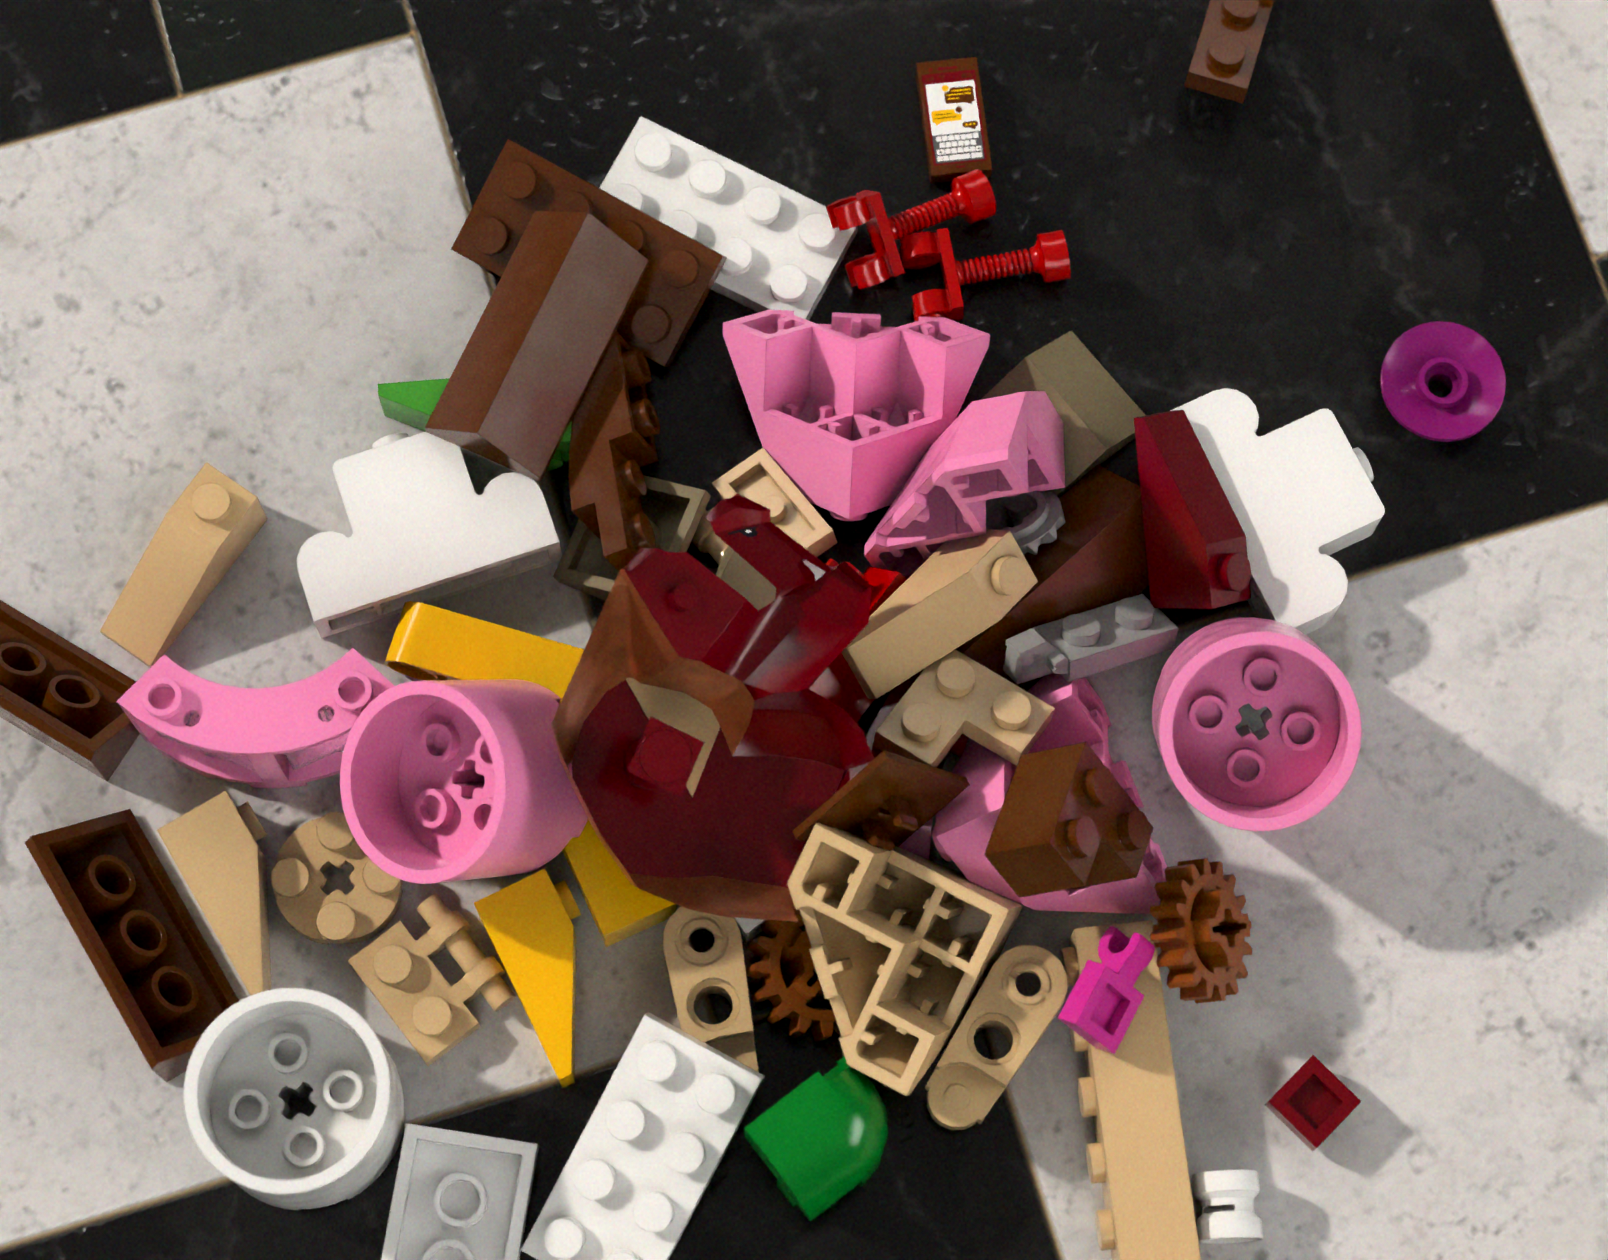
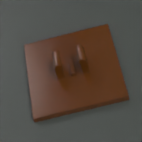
[793,750,970,851]

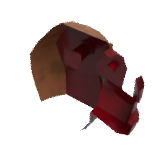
[551,494,875,922]

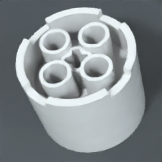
[183,988,405,1211]

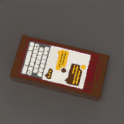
[915,57,992,184]

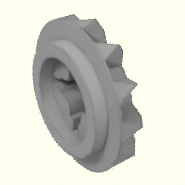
[986,491,1066,555]

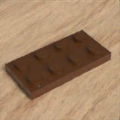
[451,139,727,367]

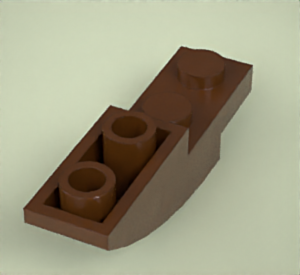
[1184,0,1274,104]
[569,331,660,572]

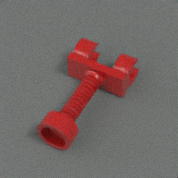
[826,169,996,289]
[900,227,1071,321]

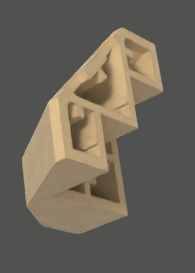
[787,823,1024,1096]

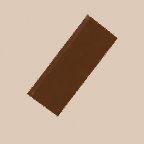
[425,211,649,482]
[956,465,1149,691]
[0,600,140,782]
[25,809,239,1082]

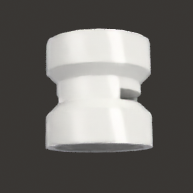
[1192,1170,1263,1244]

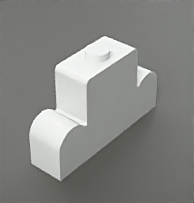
[1170,388,1385,635]
[297,431,562,638]

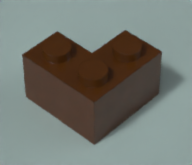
[984,742,1153,898]

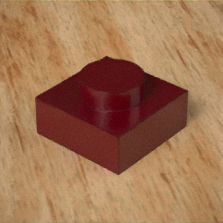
[1265,1055,1362,1151]

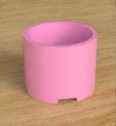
[1152,617,1361,831]
[340,679,588,884]

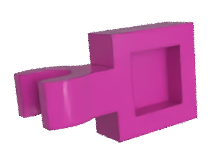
[1058,926,1155,1054]

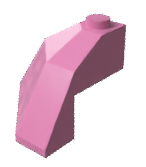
[722,310,990,521]
[864,391,1065,579]
[931,673,1167,914]

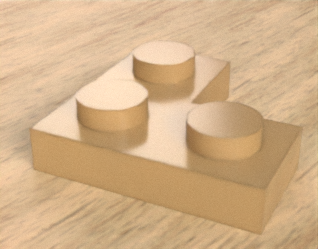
[873,649,1055,767]

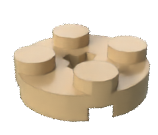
[270,811,403,945]

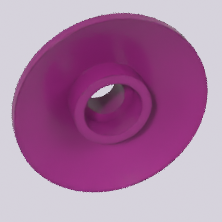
[1380,321,1506,442]

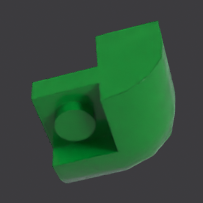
[744,1056,888,1222]

